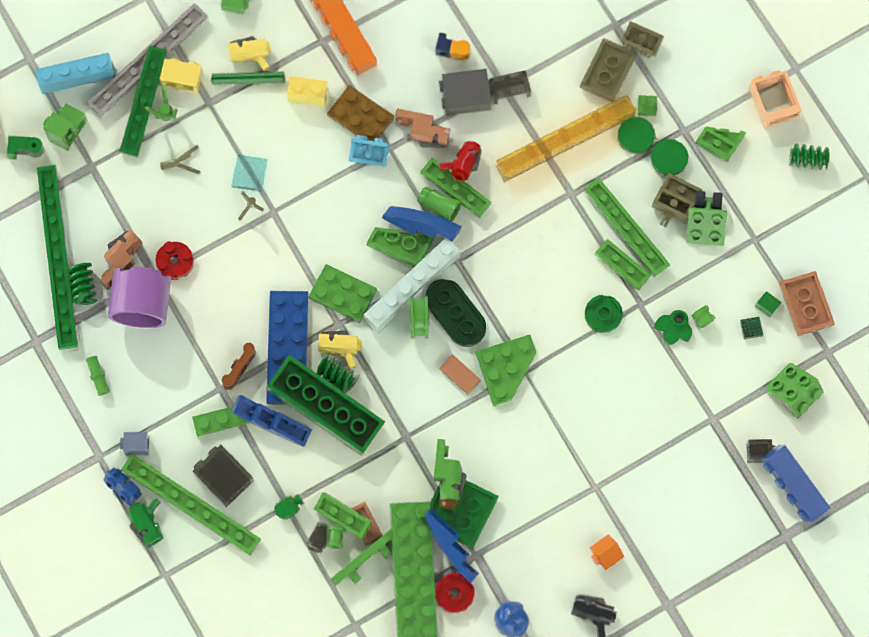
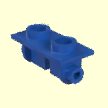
[104,467,142,506]

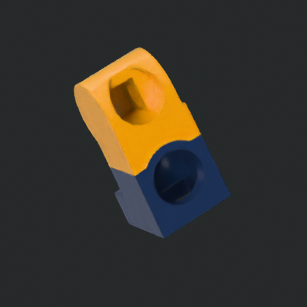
[435,32,471,61]

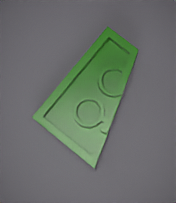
[366,227,434,267]

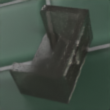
[489,70,531,105]

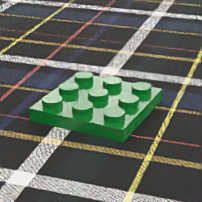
[430,480,499,549]

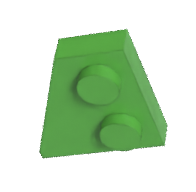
[695,126,746,162]

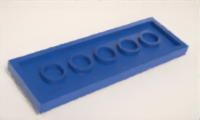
[266,291,308,405]

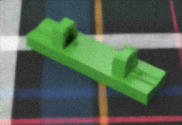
[331,529,392,586]

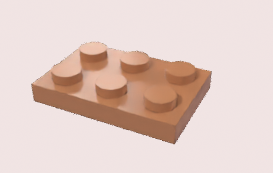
[779,271,835,337]

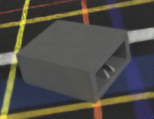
[439,69,492,115]

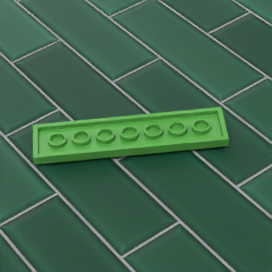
[389,502,438,637]

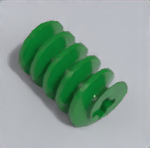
[789,143,830,171]
[68,263,97,305]
[317,353,360,393]

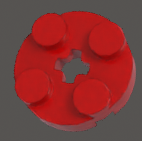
[155,241,194,280]
[435,573,475,614]

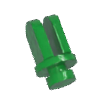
[274,494,304,520]

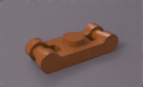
[222,343,256,390]

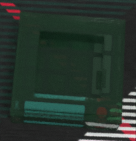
[740,317,763,340]

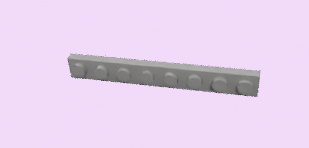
[87,3,208,117]

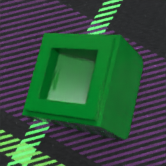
[755,291,782,317]

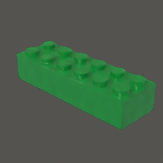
[266,355,386,456]

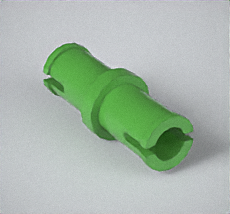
[85,356,110,396]

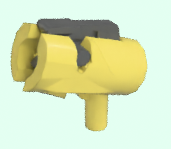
[228,36,271,71]
[318,330,362,369]

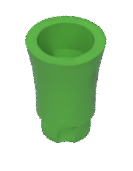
[417,186,462,222]

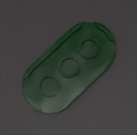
[425,279,486,347]

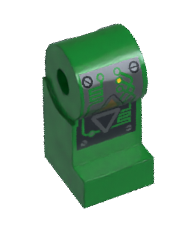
[7,136,44,160]

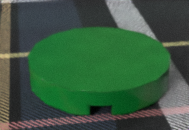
[618,117,655,154]
[651,139,689,176]
[584,295,623,333]

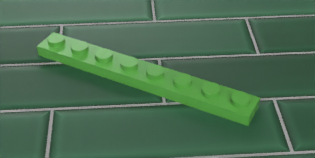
[121,454,261,556]

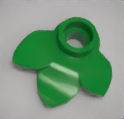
[654,310,692,346]

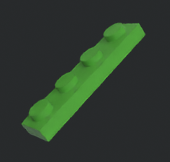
[420,158,492,218]

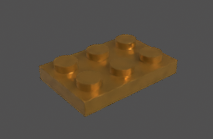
[327,85,395,141]

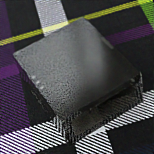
[192,445,254,508]

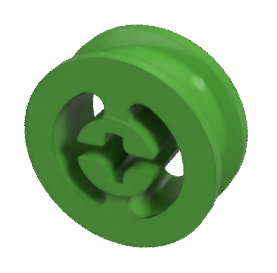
[410,296,429,339]

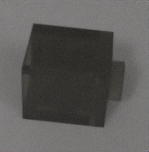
[746,439,776,463]

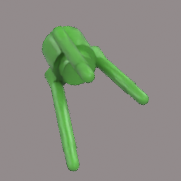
[145,84,178,121]

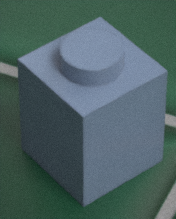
[120,432,149,455]

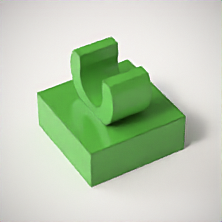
[637,95,657,116]

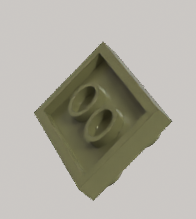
[580,38,637,103]

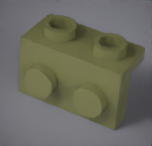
[620,21,665,58]

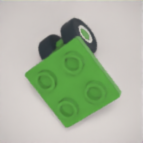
[686,191,727,246]

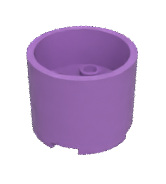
[108,267,171,328]

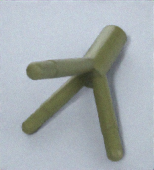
[160,145,200,174]
[238,191,264,220]

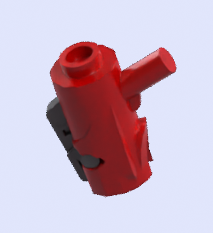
[440,141,482,181]

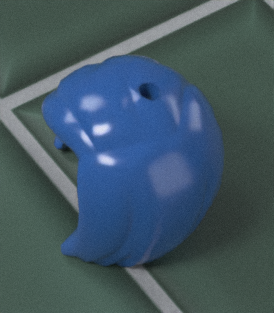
[494,601,529,637]

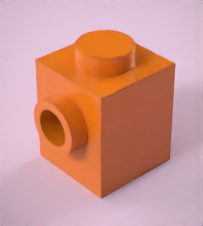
[589,534,625,570]

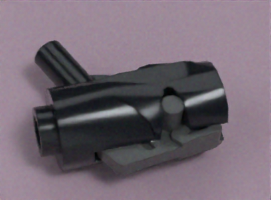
[571,594,617,637]

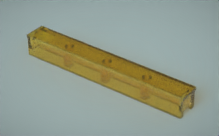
[496,95,637,182]

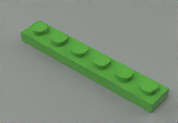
[584,178,670,277]

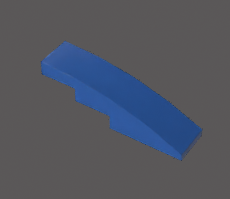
[382,206,462,242]
[231,395,312,447]
[425,508,479,583]

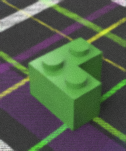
[43,104,88,151]

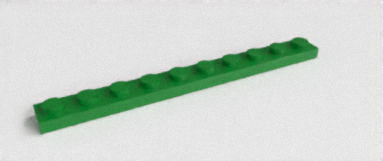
[37,165,78,350]

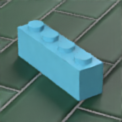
[35,52,115,94]

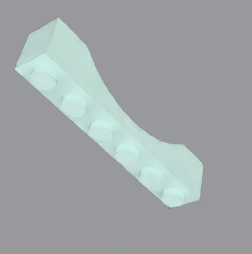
[364,238,460,333]

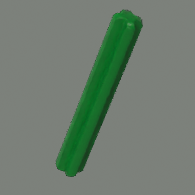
[211,72,285,85]

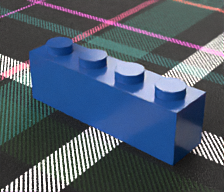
[761,445,831,522]

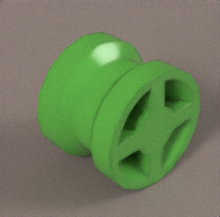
[691,305,716,329]

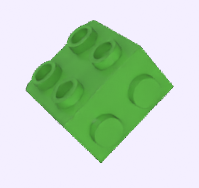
[766,363,824,419]

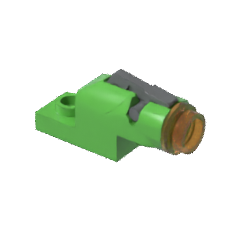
[434,439,467,510]

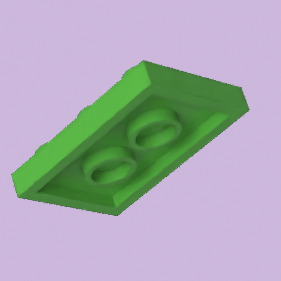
[308,264,377,323]

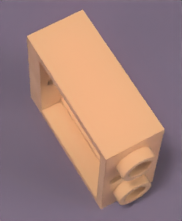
[749,70,802,128]

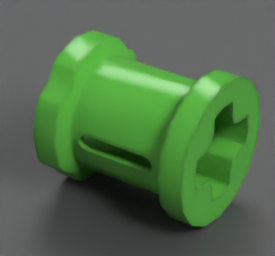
[326,526,345,549]

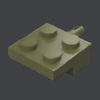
[652,173,703,227]

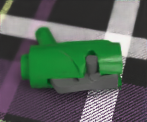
[128,498,164,548]

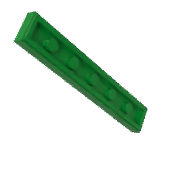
[119,45,167,158]

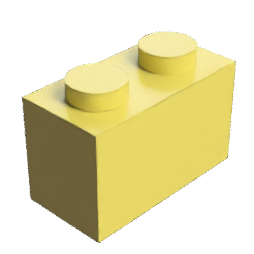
[160,58,203,93]
[287,76,328,107]

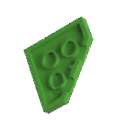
[475,335,536,406]

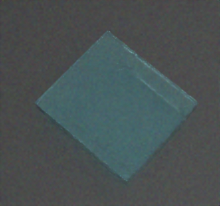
[231,154,268,192]

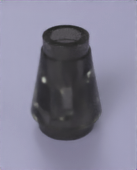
[307,522,328,553]

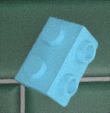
[349,135,390,167]

